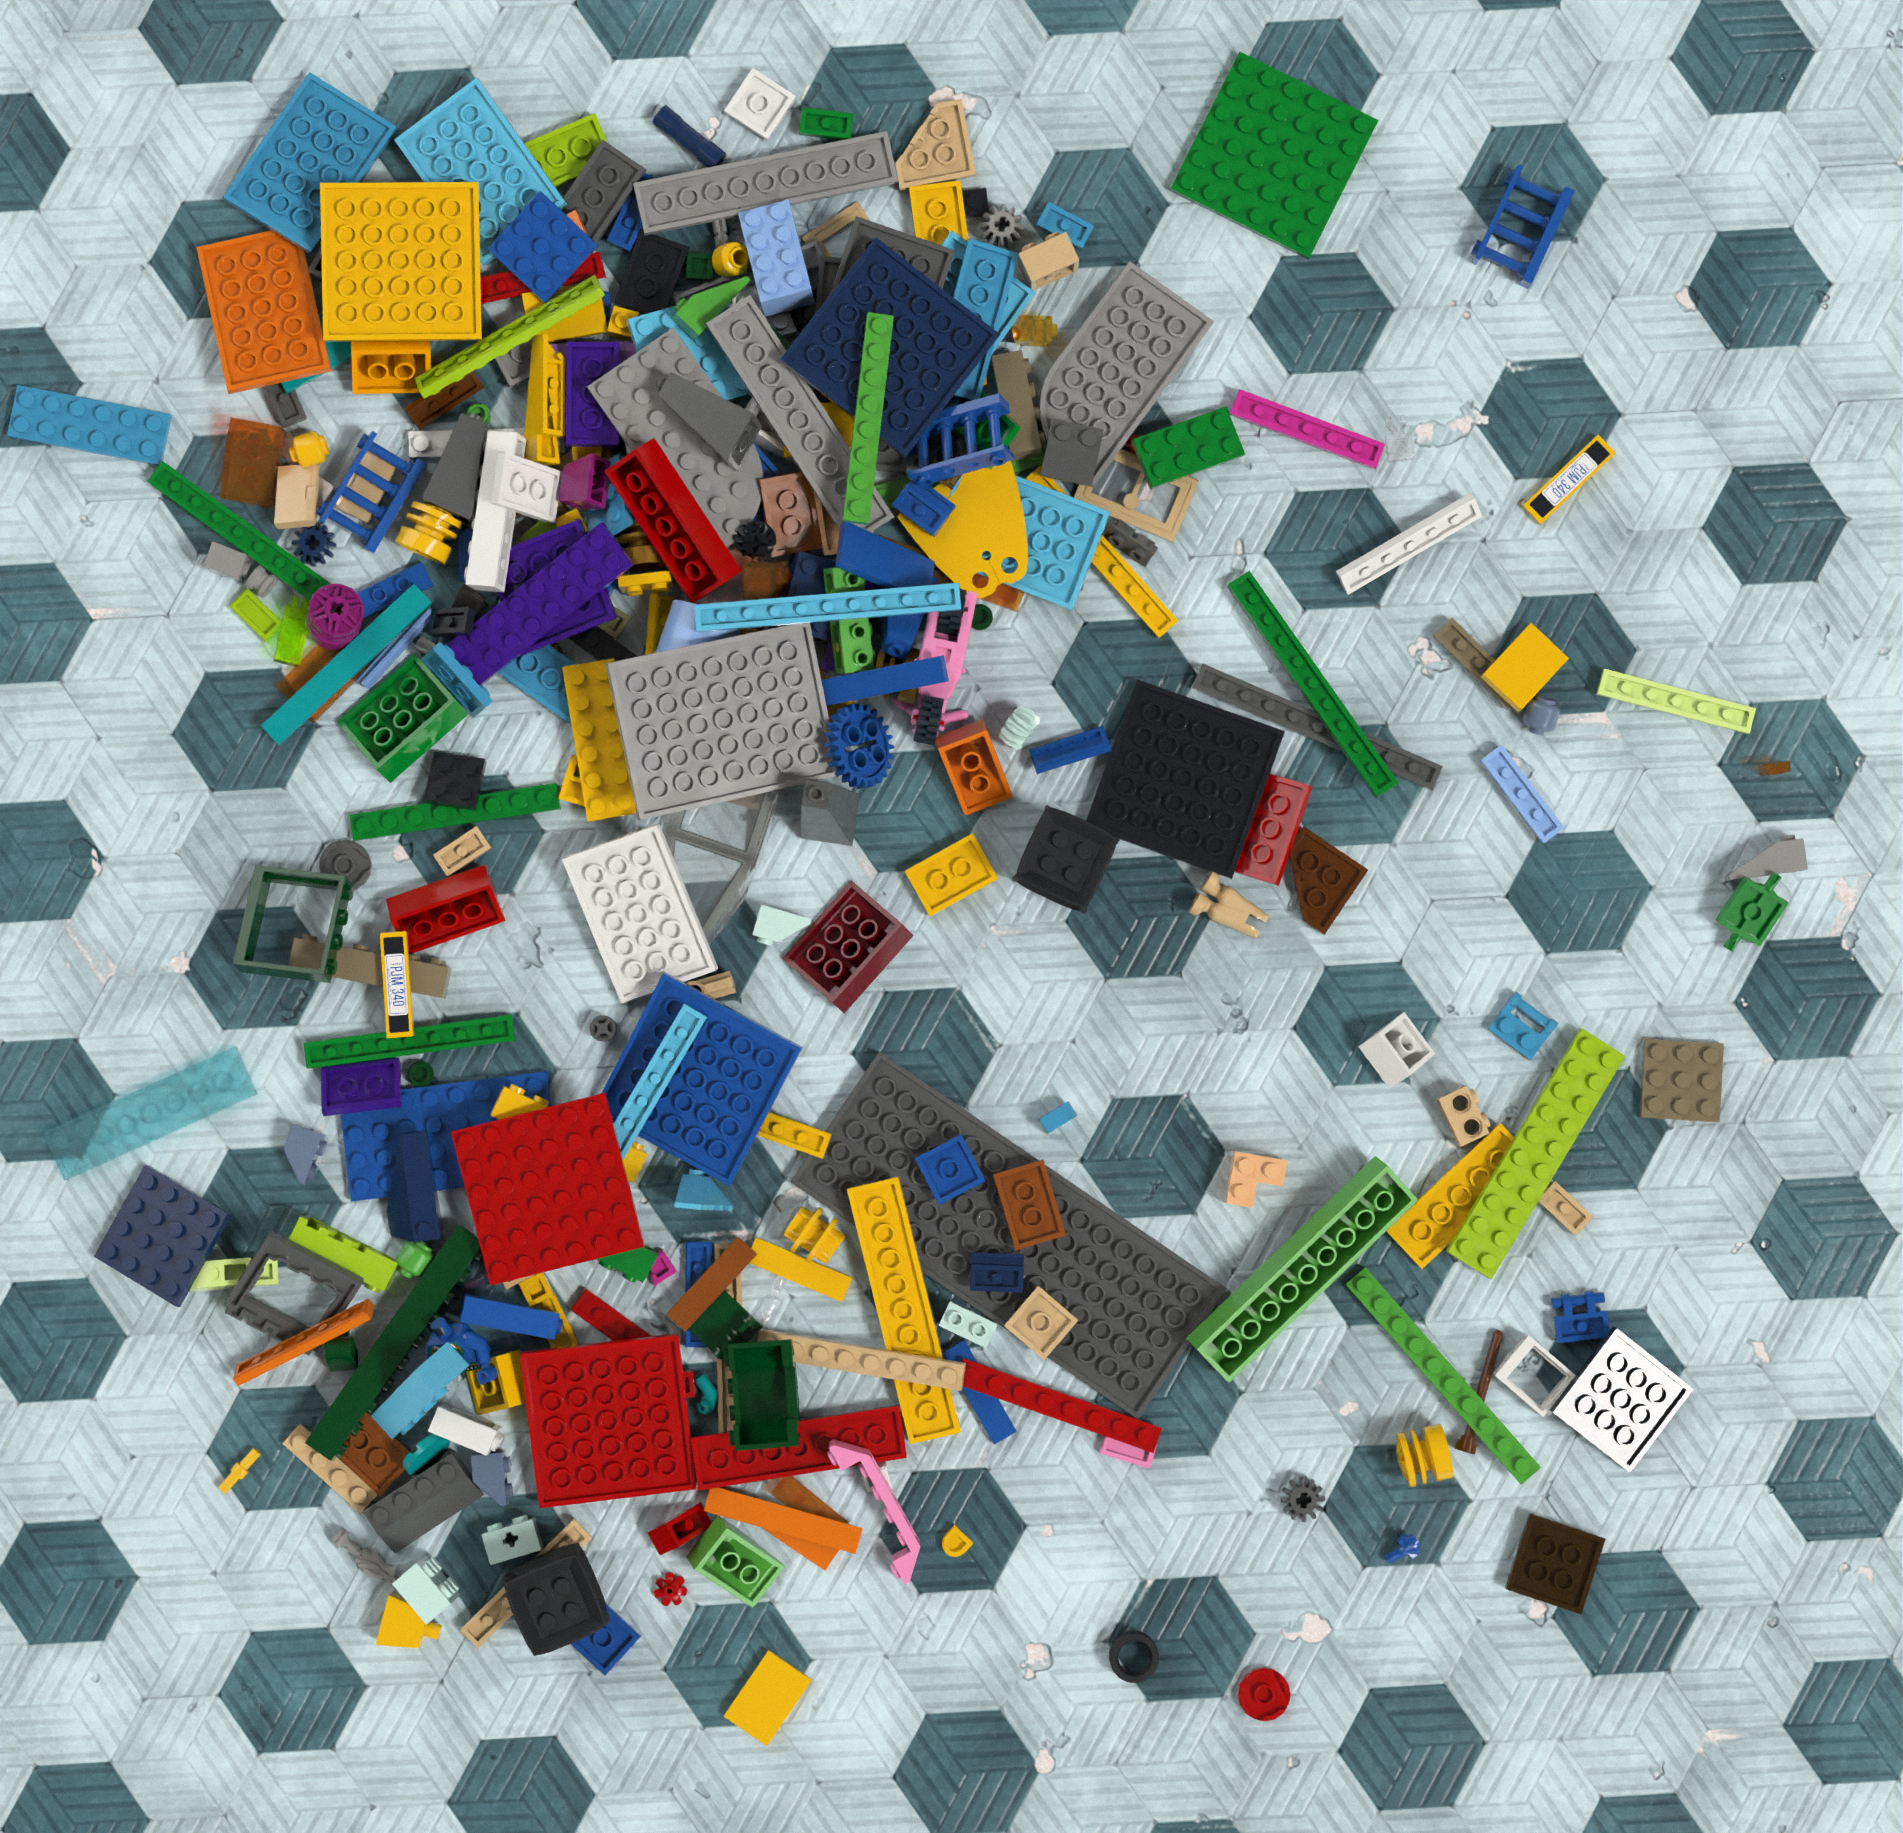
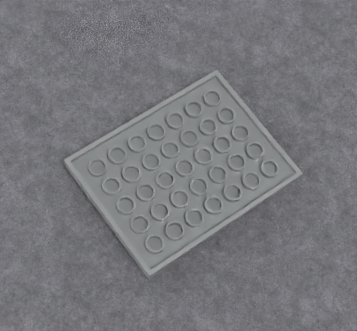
[605,623,840,820]

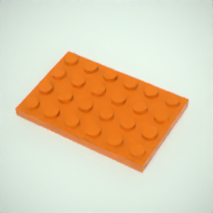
[196,230,331,394]

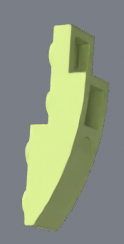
[189,1258,278,1292]

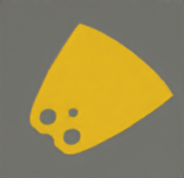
[897,461,1028,598]

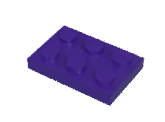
[321,1058,402,1116]

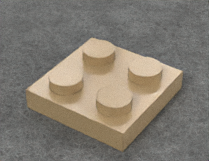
[1004,1286,1078,1360]

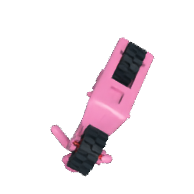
[892,589,977,745]

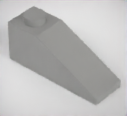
[1725,835,1808,882]

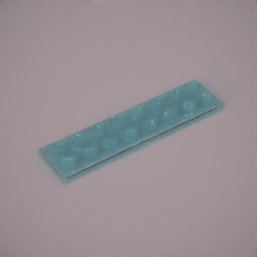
[43,1047,258,1181]

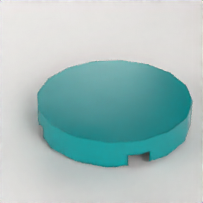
[403,1434,450,1476]

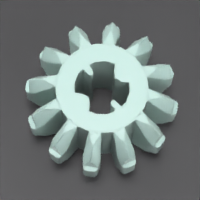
[999,705,1040,751]

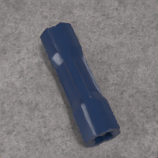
[652,105,727,168]

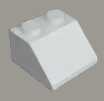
[1359,1012,1435,1089]

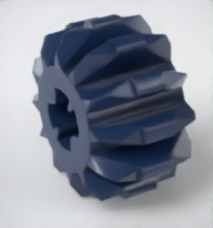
[291,522,337,567]

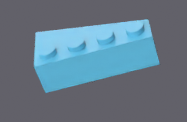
[371,1342,469,1439]

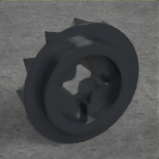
[734,521,776,560]

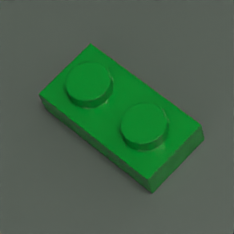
[799,107,854,140]

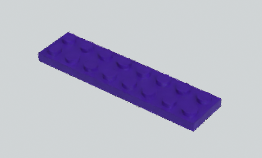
[447,522,635,685]

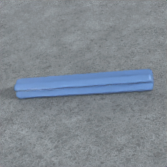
[358,607,432,689]

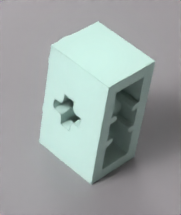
[939,1300,998,1348]
[482,1515,544,1565]

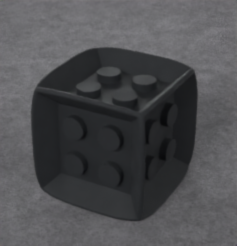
[1012,805,1119,914]
[502,1542,610,1656]

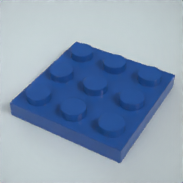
[488,191,599,303]

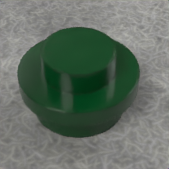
[971,604,993,630]
[407,1061,434,1087]

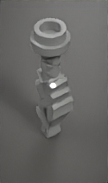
[331,1529,398,1585]

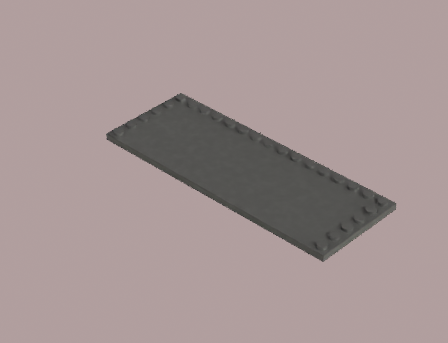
[791,1052,1227,1419]

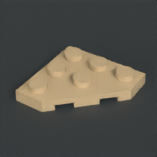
[895,99,976,191]

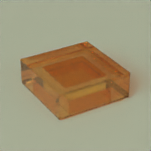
[1759,761,1791,776]

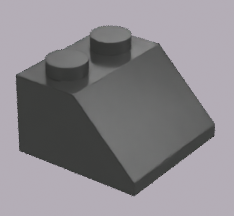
[1040,419,1104,487]

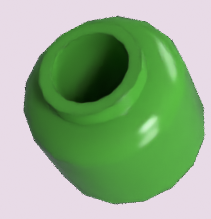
[395,1241,434,1279]

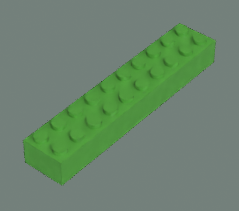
[1186,1156,1418,1383]

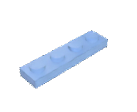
[1480,744,1564,844]

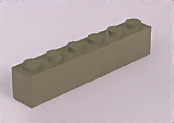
[288,934,452,999]

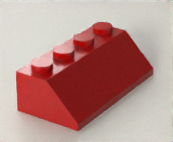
[386,865,506,954]

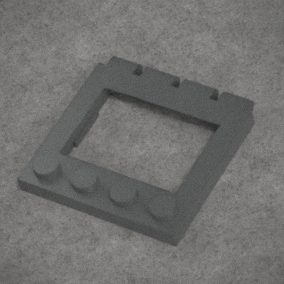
[224,1230,364,1356]

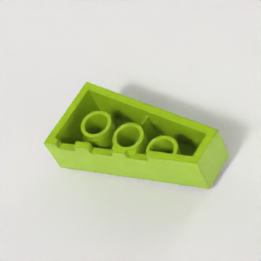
[289,1215,399,1293]

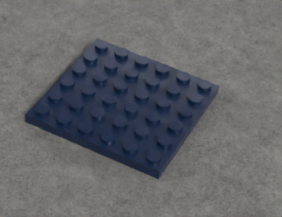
[780,237,1001,458]

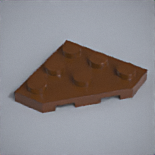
[1289,826,1368,935]

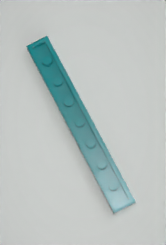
[261,584,433,745]

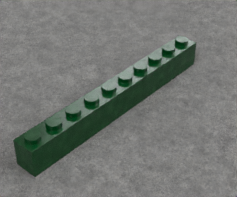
[305,1224,483,1461]

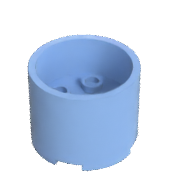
[655,600,747,653]

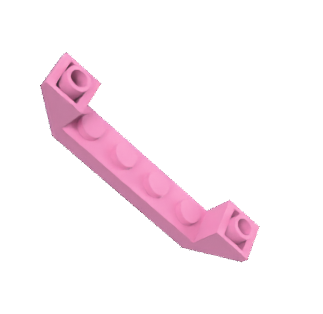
[827,1439,920,1584]

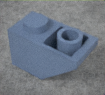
[284,1124,327,1185]
[471,1451,513,1506]

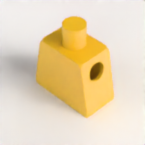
[376,1592,442,1648]

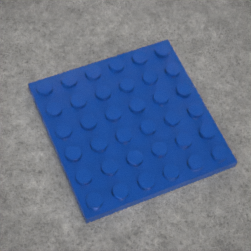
[602,972,803,1186]

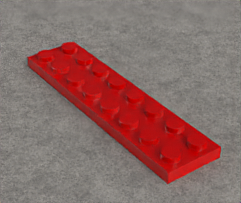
[690,1405,907,1491]

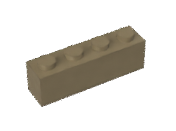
[991,350,1046,462]

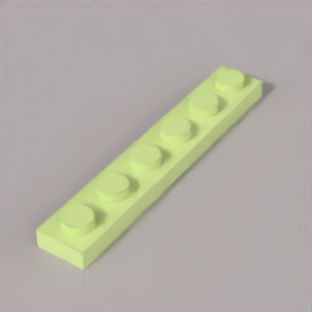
[1596,669,1756,734]

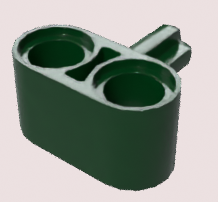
[324,1330,358,1372]

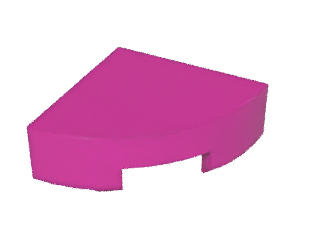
[651,1250,677,1286]

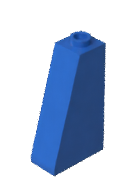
[881,576,938,661]
[459,1292,563,1340]

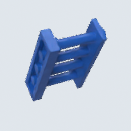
[1471,164,1575,289]
[908,393,1015,487]
[317,431,427,554]

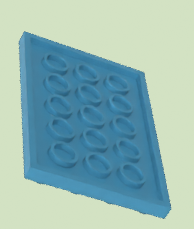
[223,72,397,255]

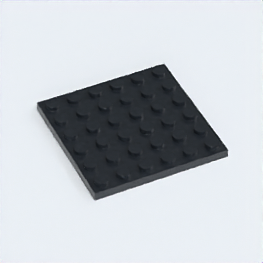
[1086,679,1285,879]

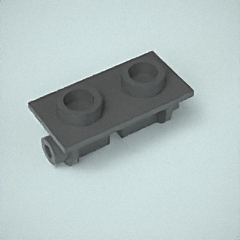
[1104,519,1158,567]

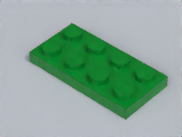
[1131,406,1245,490]

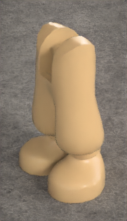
[1188,872,1269,939]

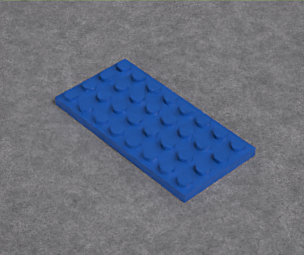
[341,1071,552,1202]

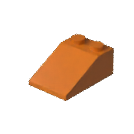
[935,719,1013,816]

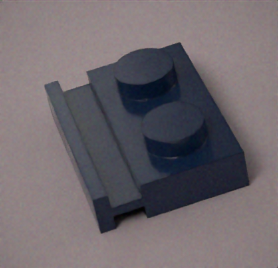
[970,1252,1024,1293]

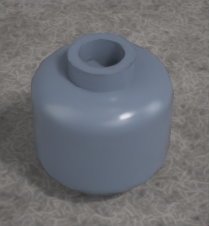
[1522,695,1560,736]

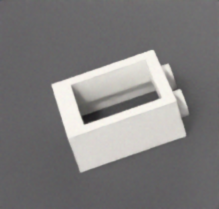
[1492,1334,1575,1417]
[428,1403,504,1456]

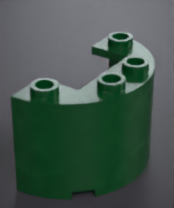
[724,1339,800,1451]

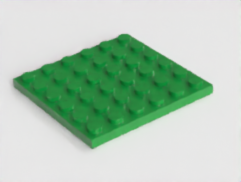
[1170,51,1379,260]

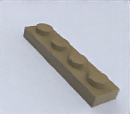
[1433,618,1511,710]

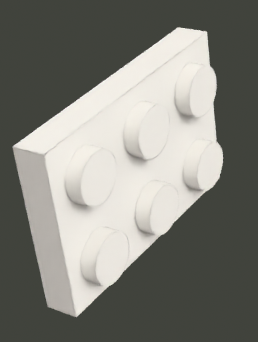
[491,452,562,523]

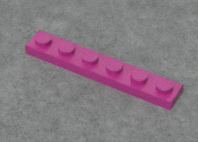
[1230,389,1385,469]

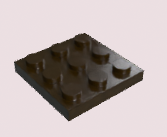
[1505,1513,1606,1614]

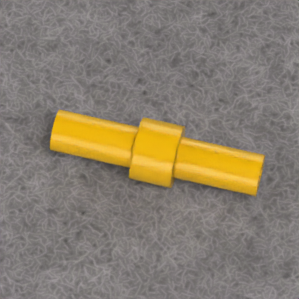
[218,1447,261,1494]

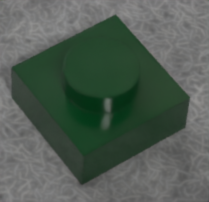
[686,252,713,281]

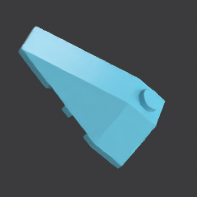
[674,1169,734,1211]

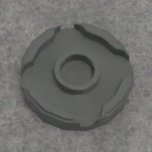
[319,840,372,890]

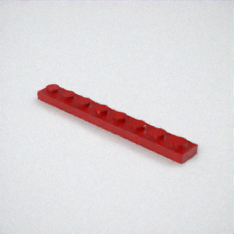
[962,1358,1162,1453]

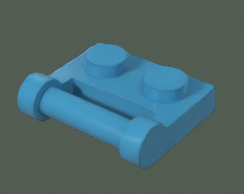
[1488,991,1558,1060]

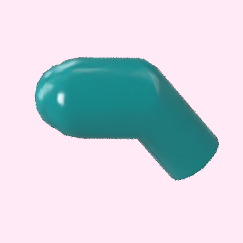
[694,1373,718,1414]

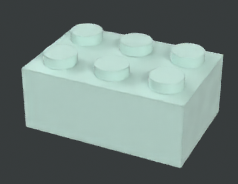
[392,1554,460,1625]

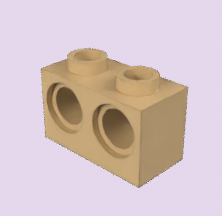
[1436,1086,1491,1147]

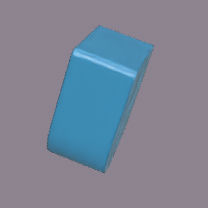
[1038,1101,1077,1134]

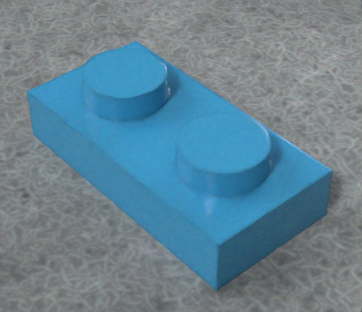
[1036,202,1094,250]

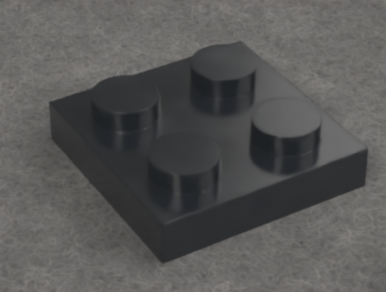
[423,752,487,811]

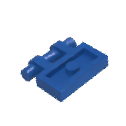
[1551,1291,1609,1343]

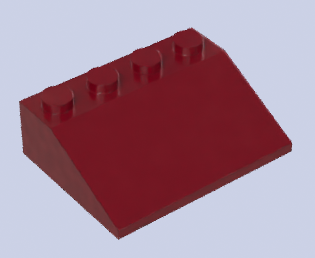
[782,880,914,1013]

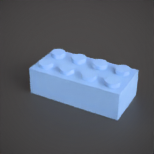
[738,200,815,317]

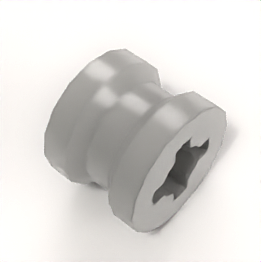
[245,565,278,598]

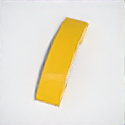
[519,1273,580,1348]

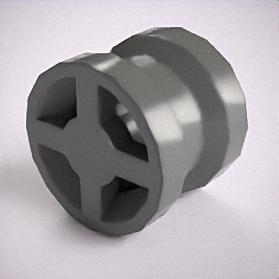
[589,1015,617,1042]

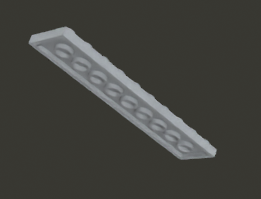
[633,131,898,236]
[705,295,894,532]

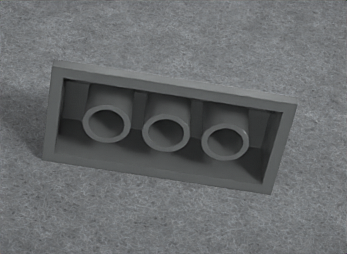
[363,1451,484,1553]

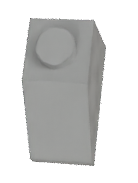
[204,541,252,583]

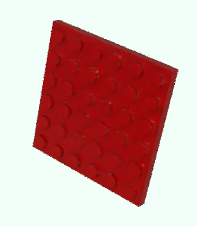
[451,1092,645,1286]
[520,1333,697,1508]

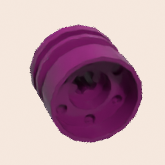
[306,584,364,650]

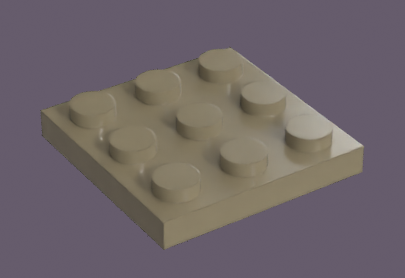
[1640,1039,1724,1122]

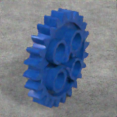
[824,703,894,789]

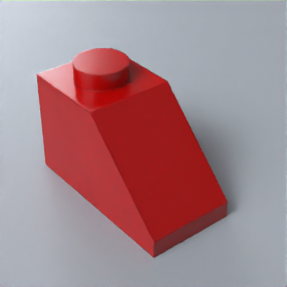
[647,1502,712,1555]

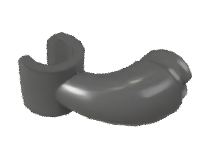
[650,1312,681,1343]

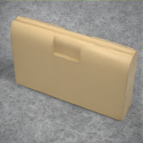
[334,448,397,524]
[274,464,320,529]

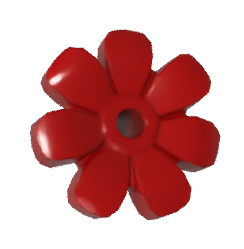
[654,1572,688,1606]

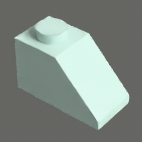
[752,904,812,946]

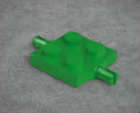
[1715,871,1789,952]

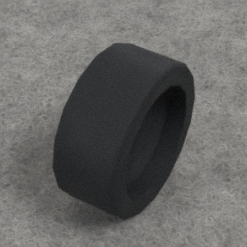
[1109,1631,1159,1683]

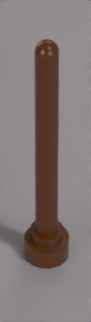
[1455,1330,1503,1455]

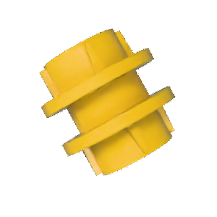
[783,1206,845,1264]

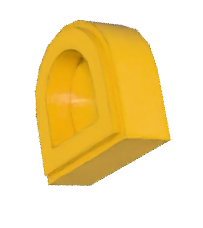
[942,1524,974,1557]

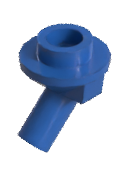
[1385,1533,1421,1564]

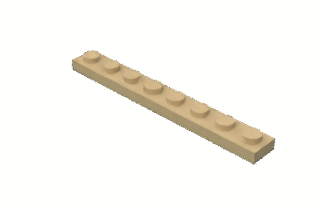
[757,1328,966,1391]

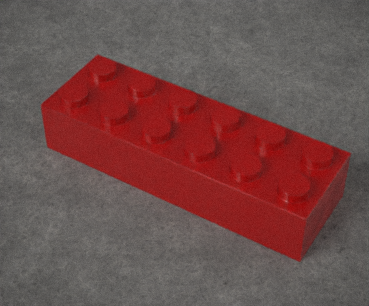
[604,438,742,603]

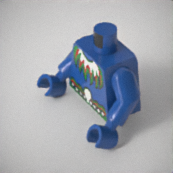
[427,1318,498,1385]

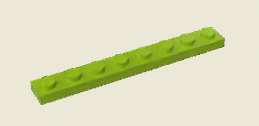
[414,275,605,399]

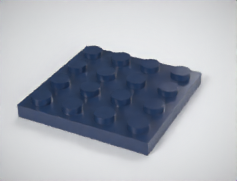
[94,1164,232,1307]

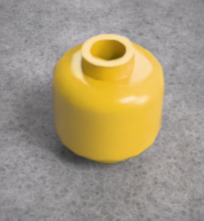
[712,242,750,277]
[289,431,330,468]

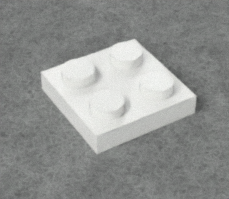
[724,68,796,141]

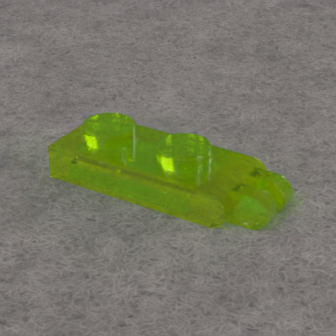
[273,595,309,668]

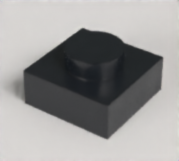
[962,188,989,218]

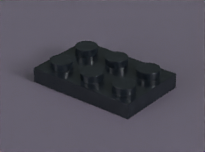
[614,230,690,314]

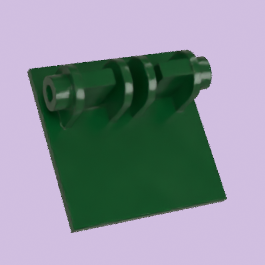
[689,1290,763,1362]

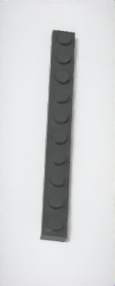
[1192,664,1443,791]

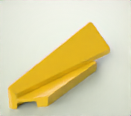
[524,334,566,465]

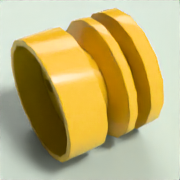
[395,501,463,565]
[1396,1423,1454,1488]

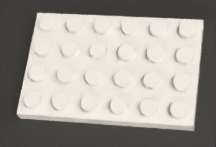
[562,823,718,1004]

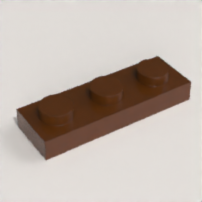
[404,371,484,430]

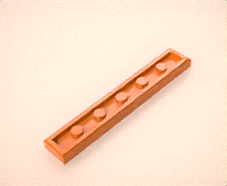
[233,1299,374,1386]
[704,1487,863,1554]

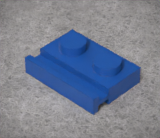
[892,480,957,537]

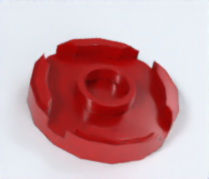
[1238,1667,1291,1721]

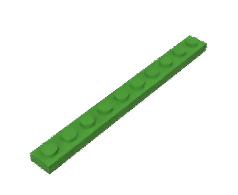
[1345,1267,1541,1485]

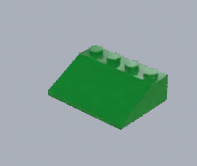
[337,653,468,783]

